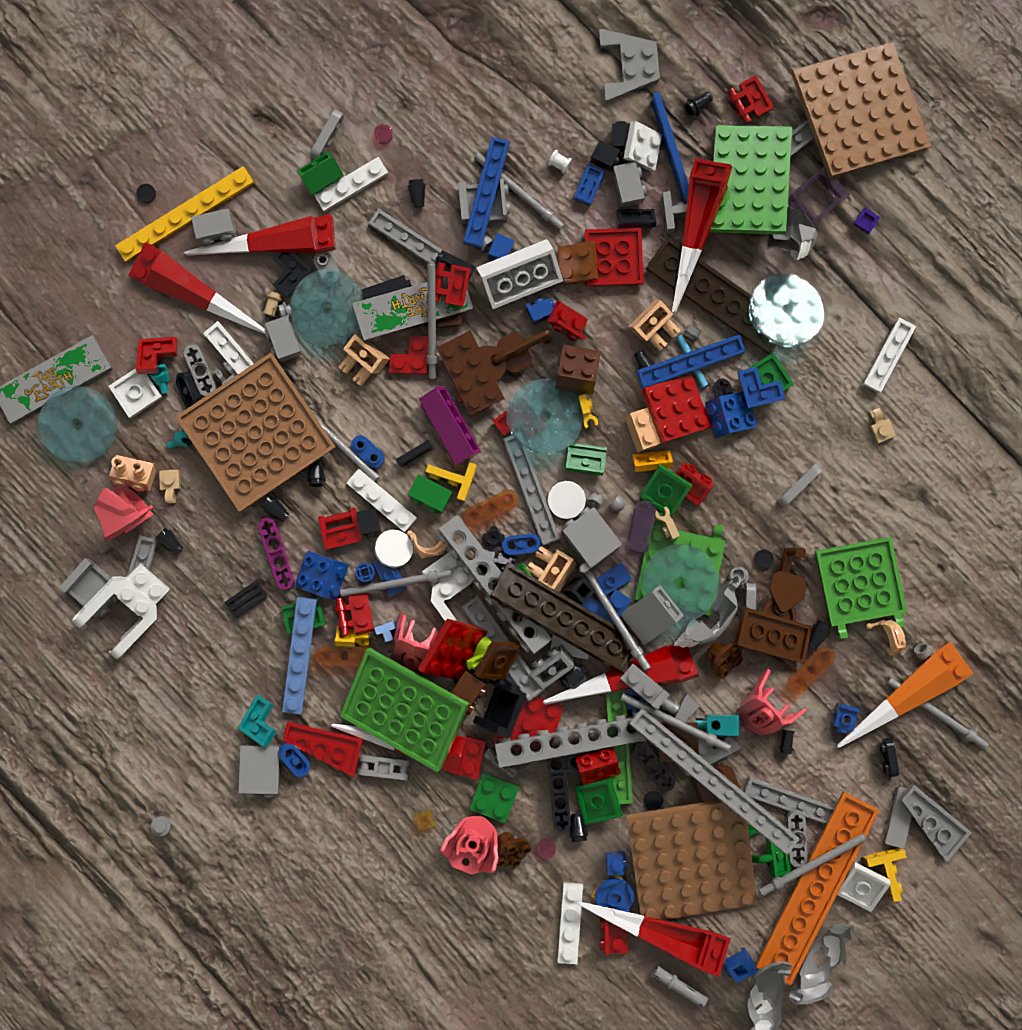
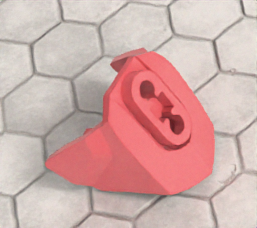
[94,486,154,542]
[393,613,438,670]
[738,669,807,736]
[440,816,498,875]

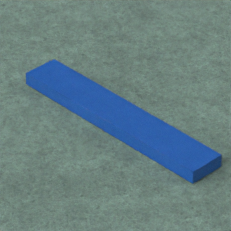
[651,92,689,204]
[463,137,510,249]
[635,334,746,389]

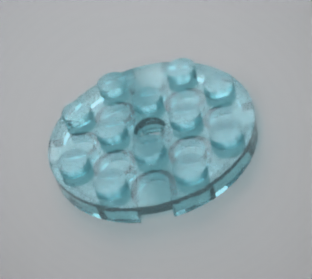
[291,269,363,346]
[749,274,824,347]
[507,379,583,455]
[38,386,118,462]
[641,544,719,622]

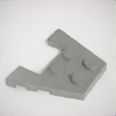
[599,29,660,103]
[674,694,741,776]

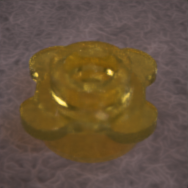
[414,809,436,831]

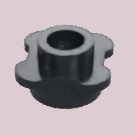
[482,526,505,549]

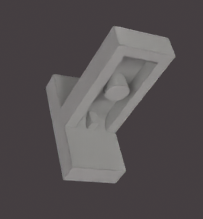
[661,191,687,234]
[620,664,670,709]

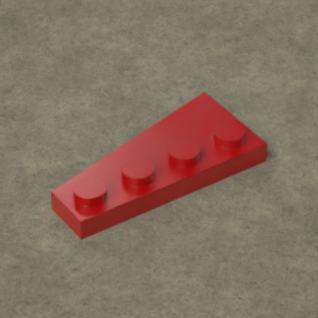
[283,721,363,777]

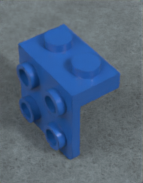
[705,392,757,439]
[295,551,349,600]

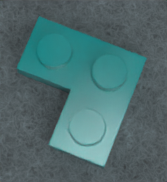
[238,694,277,748]

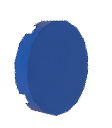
[595,877,634,912]

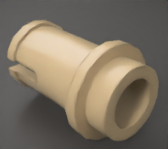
[263,291,281,317]

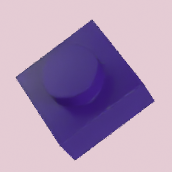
[853,207,880,235]

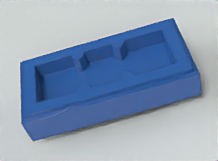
[573,164,605,206]
[373,560,407,597]
[596,563,632,595]

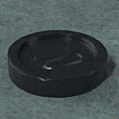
[137,184,156,203]
[754,549,774,569]
[644,791,664,811]

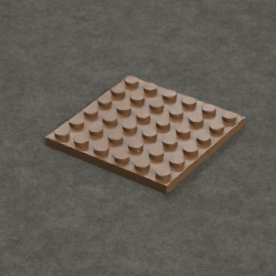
[791,42,931,178]
[175,353,336,512]
[626,800,757,920]

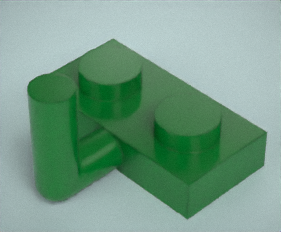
[751,838,791,878]

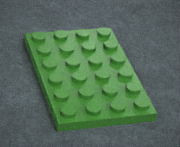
[710,125,792,235]
[340,648,469,772]

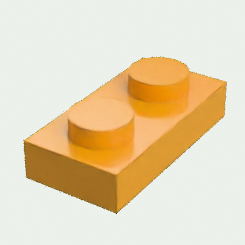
[632,450,673,472]

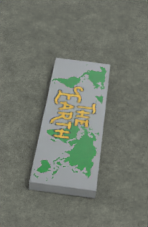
[352,278,473,341]
[0,335,112,424]

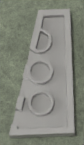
[900,783,972,862]

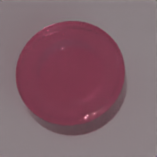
[374,124,393,144]
[536,838,556,859]

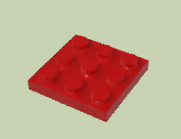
[584,227,644,287]
[641,374,712,444]
[418,618,488,680]
[492,696,564,761]

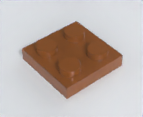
[558,240,598,285]

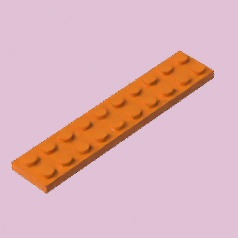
[755,791,879,985]

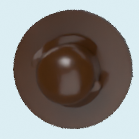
[707,642,743,679]
[497,832,531,868]

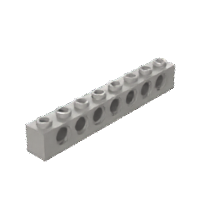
[437,515,552,654]
[495,712,647,768]

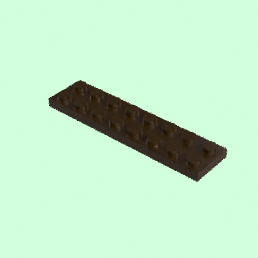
[645,237,792,355]
[490,563,639,673]

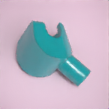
[150,364,170,394]
[167,429,192,450]

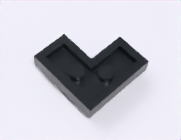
[272,252,313,299]

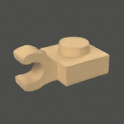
[870,408,896,443]
[159,470,181,504]
[654,507,680,542]

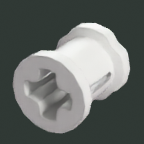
[548,150,572,174]

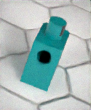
[696,714,739,736]

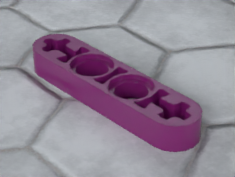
[259,518,295,590]

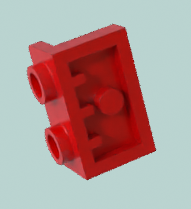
[547,301,588,341]
[675,462,714,506]
[576,747,621,785]
[600,918,628,956]

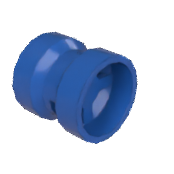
[355,563,376,582]

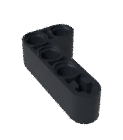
[547,753,581,832]

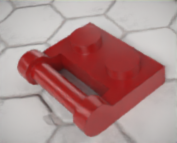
[318,508,364,550]

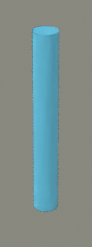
[676,334,708,388]

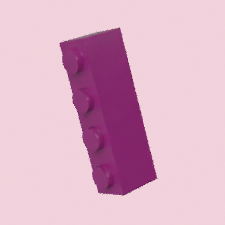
[419,386,482,465]

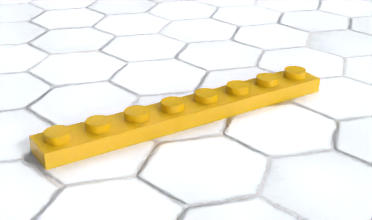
[115,166,255,263]

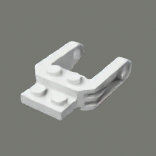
[422,552,506,621]
[71,563,170,659]

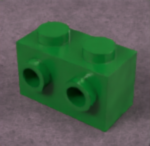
[296,151,344,195]
[408,474,453,514]

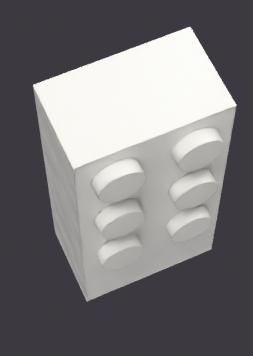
[476,239,563,309]

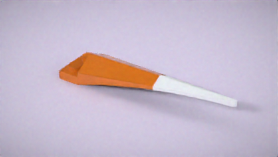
[837,642,974,747]

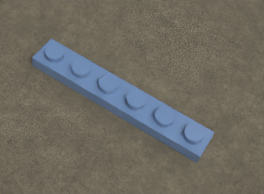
[282,597,317,714]

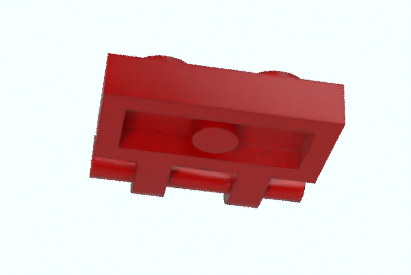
[727,75,774,124]
[435,262,471,307]
[335,593,375,637]

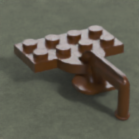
[436,330,551,416]
[734,547,812,664]

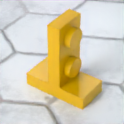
[426,462,477,502]
[862,847,907,902]

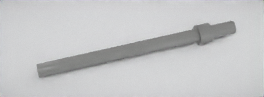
[474,153,564,230]
[427,264,438,379]
[310,409,380,482]
[340,569,453,597]
[583,570,651,671]
[886,677,989,749]
[620,693,731,752]
[759,833,867,896]

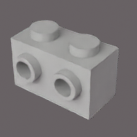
[612,161,647,208]
[191,208,237,245]
[264,316,302,362]
[531,644,574,689]

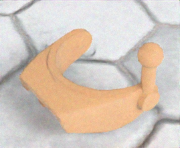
[407,531,447,559]
[866,619,906,656]

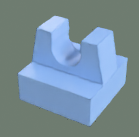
[375,621,396,642]

